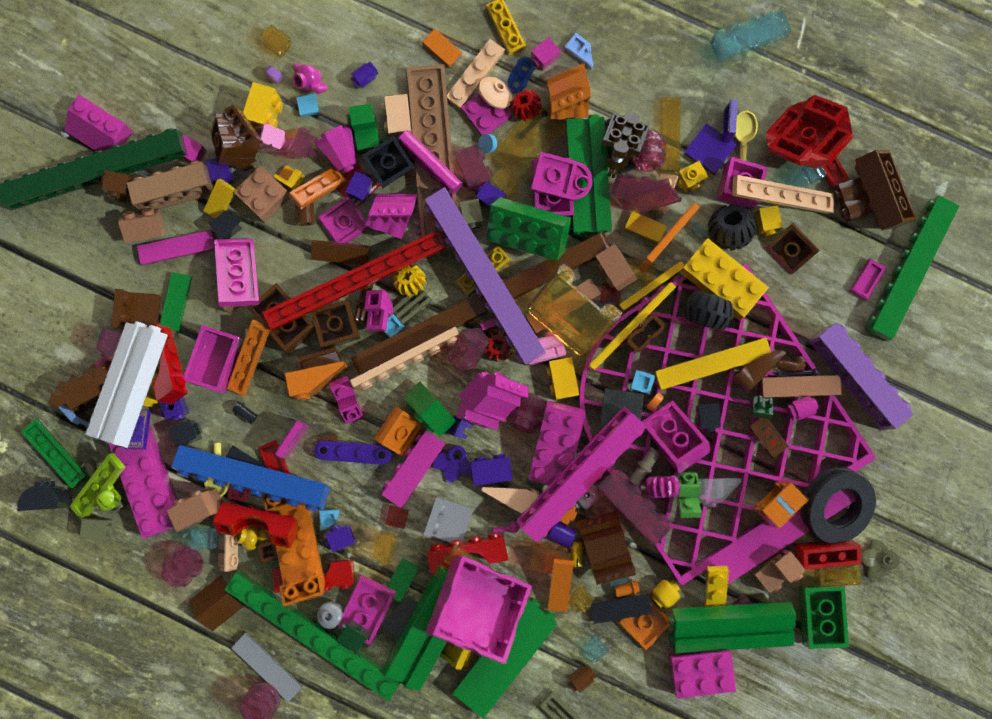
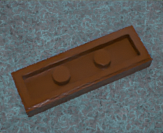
[311,240,369,265]

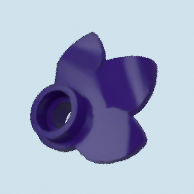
[433,445,472,483]

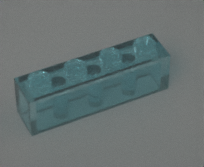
[710,10,792,62]

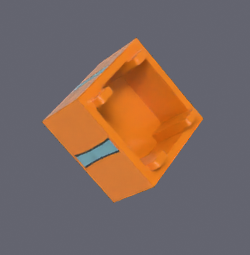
[753,482,808,528]

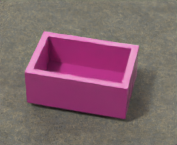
[184,325,244,394]
[668,650,736,699]

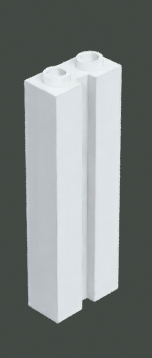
[85,321,168,448]

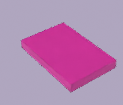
[336,575,396,645]

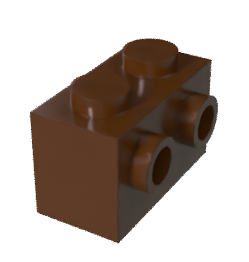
[101,171,133,203]

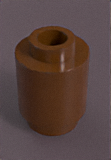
[567,664,597,693]

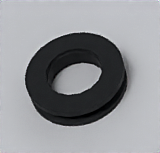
[801,467,876,544]

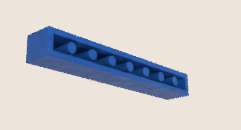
[171,445,330,512]

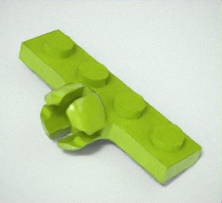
[70,453,126,520]

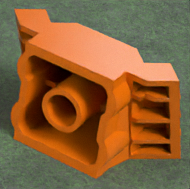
[547,63,591,120]

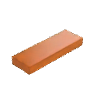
[289,167,346,210]
[548,559,574,613]

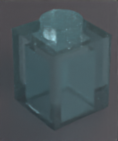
[191,528,217,549]

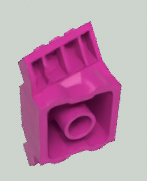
[365,194,417,239]
[457,372,529,430]

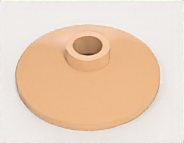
[478,77,513,109]

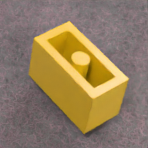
[546,357,579,400]

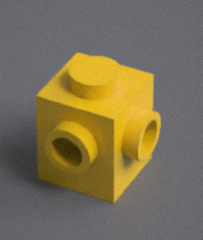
[676,161,708,192]

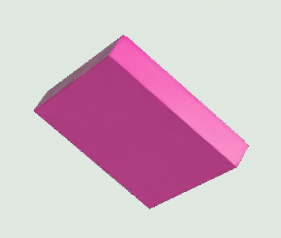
[318,196,370,243]
[276,421,309,458]

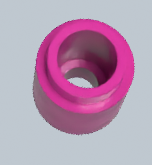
[787,396,818,420]

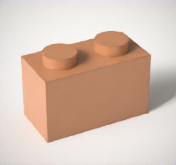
[118,208,166,243]
[596,244,638,291]

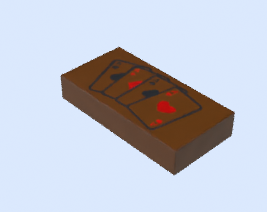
[748,418,789,458]

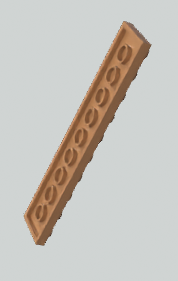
[407,64,457,251]

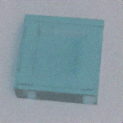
[581,634,609,663]

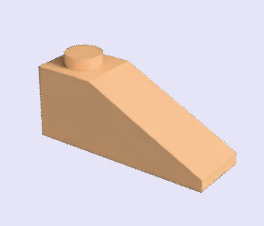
[481,487,542,514]

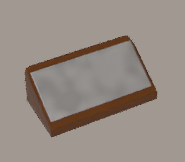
[298,347,341,369]

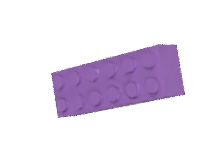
[808,322,914,430]

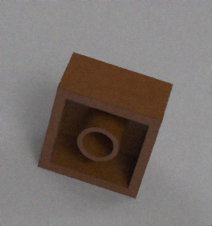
[311,299,361,349]

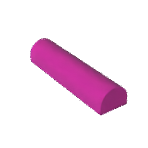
[399,130,463,196]

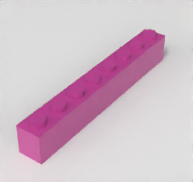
[516,406,647,543]

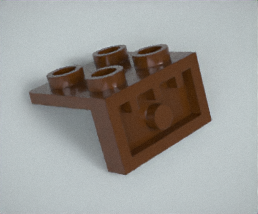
[111,289,161,330]

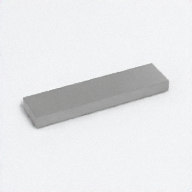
[232,632,303,702]

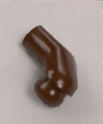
[777,356,806,371]

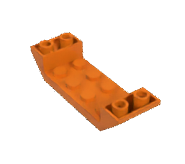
[263,495,325,607]

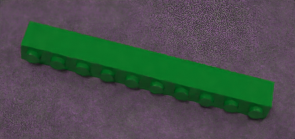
[224,571,401,702]

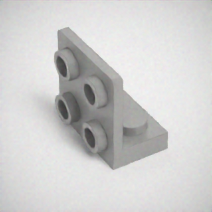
[423,497,473,543]

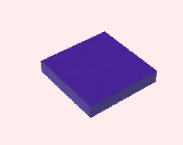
[684,123,737,175]

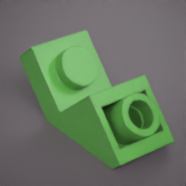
[677,472,701,518]

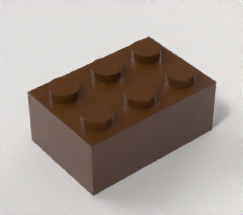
[247,283,316,353]

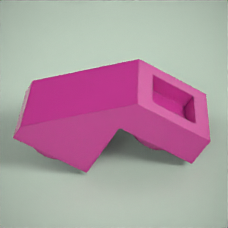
[329,376,364,424]

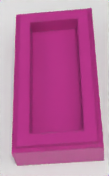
[849,258,887,301]

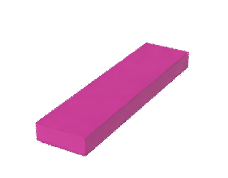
[137,230,215,265]

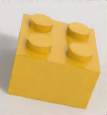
[243,82,283,128]

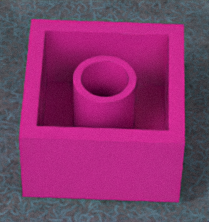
[717,157,768,209]

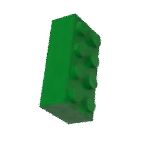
[486,197,571,261]

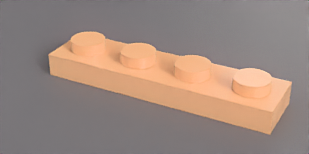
[447,39,505,110]

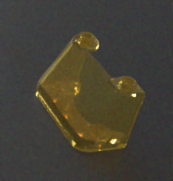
[528,263,623,356]

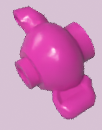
[293,63,328,94]

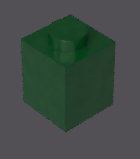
[337,619,371,654]

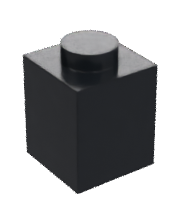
[209,210,242,239]
[696,403,721,433]
[168,420,202,448]

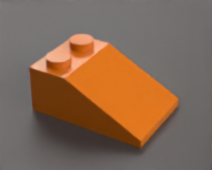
[285,361,349,401]

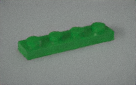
[21,419,88,489]

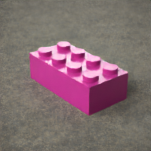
[528,400,585,485]

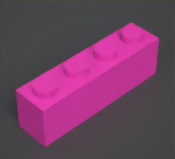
[382,430,446,508]

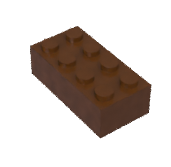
[855,150,917,231]

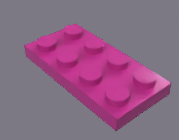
[214,239,259,307]

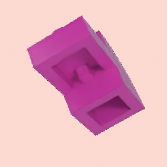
[364,290,393,332]

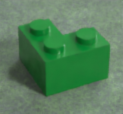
[346,103,380,155]
[403,382,457,437]

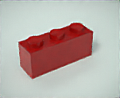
[794,539,861,570]

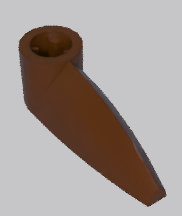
[732,350,786,393]

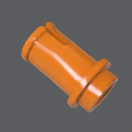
[614,580,640,598]

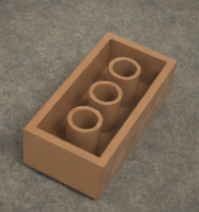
[127,161,215,211]

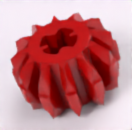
[510,89,542,122]
[481,329,514,362]

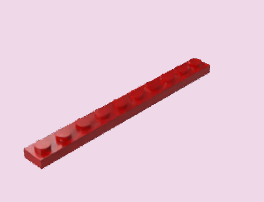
[262,230,447,331]

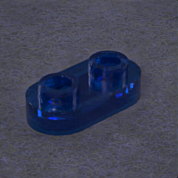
[507,57,535,93]

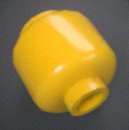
[651,579,680,609]

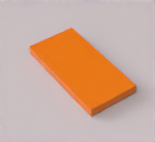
[639,203,700,273]

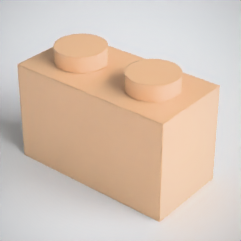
[382,94,412,138]

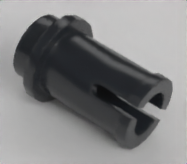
[232,402,258,424]

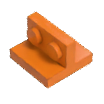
[374,406,424,457]

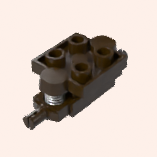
[602,112,650,178]

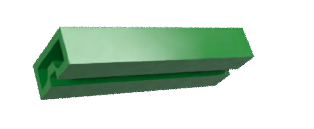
[565,114,612,235]
[383,564,449,691]
[452,597,558,719]
[669,602,796,653]

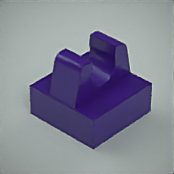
[446,415,472,439]

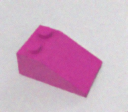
[642,400,710,474]

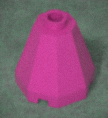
[313,124,356,173]

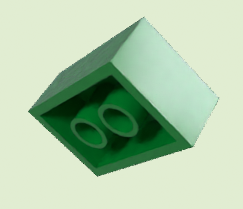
[798,584,849,649]

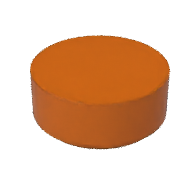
[645,392,664,411]

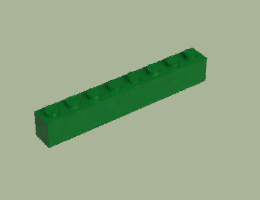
[866,195,959,341]

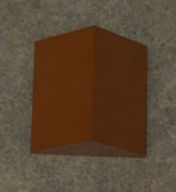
[766,223,820,274]
[189,576,244,631]

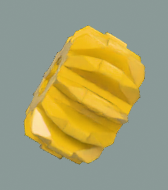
[393,265,427,297]

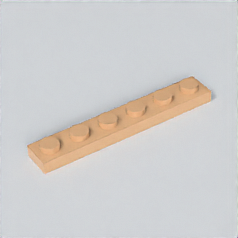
[732,175,834,214]

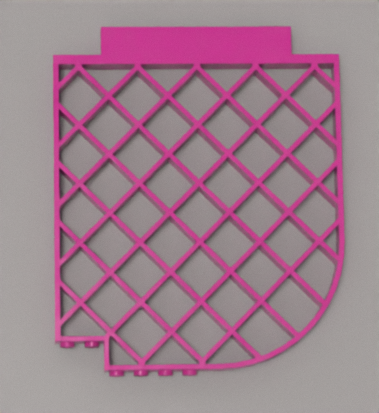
[578,263,876,586]

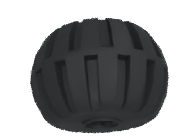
[708,204,756,251]
[684,291,734,331]

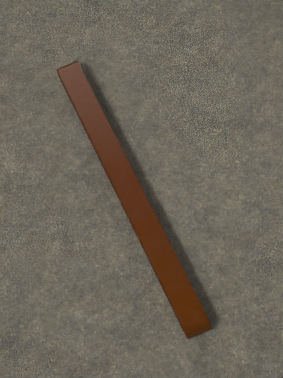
[351,232,611,375]

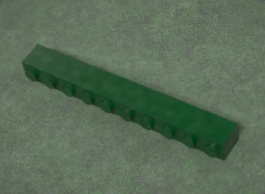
[0,128,188,210]

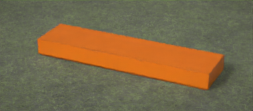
[226,320,270,397]

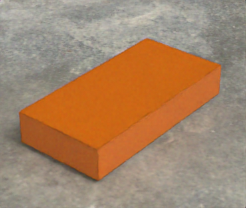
[422,29,462,68]

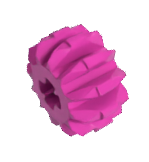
[645,475,680,498]

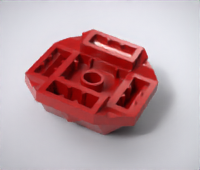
[766,95,854,170]

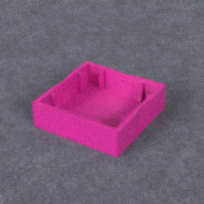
[426,556,532,664]

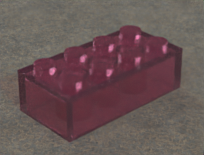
[594,469,672,546]

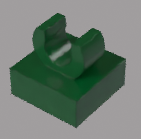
[751,396,773,419]

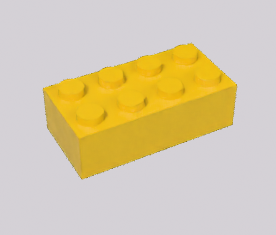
[679,238,769,320]

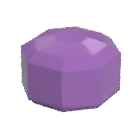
[263,65,283,84]

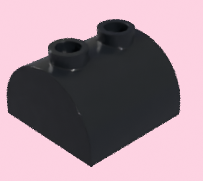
[362,136,415,189]
[17,481,73,511]

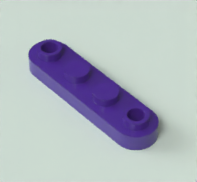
[314,441,392,465]

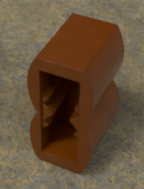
[833,178,872,223]
[624,315,665,354]

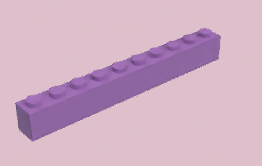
[425,187,546,365]

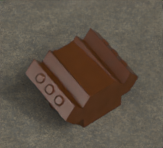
[210,105,263,172]
[48,359,112,412]
[577,511,636,585]

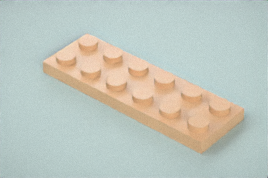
[350,327,460,391]

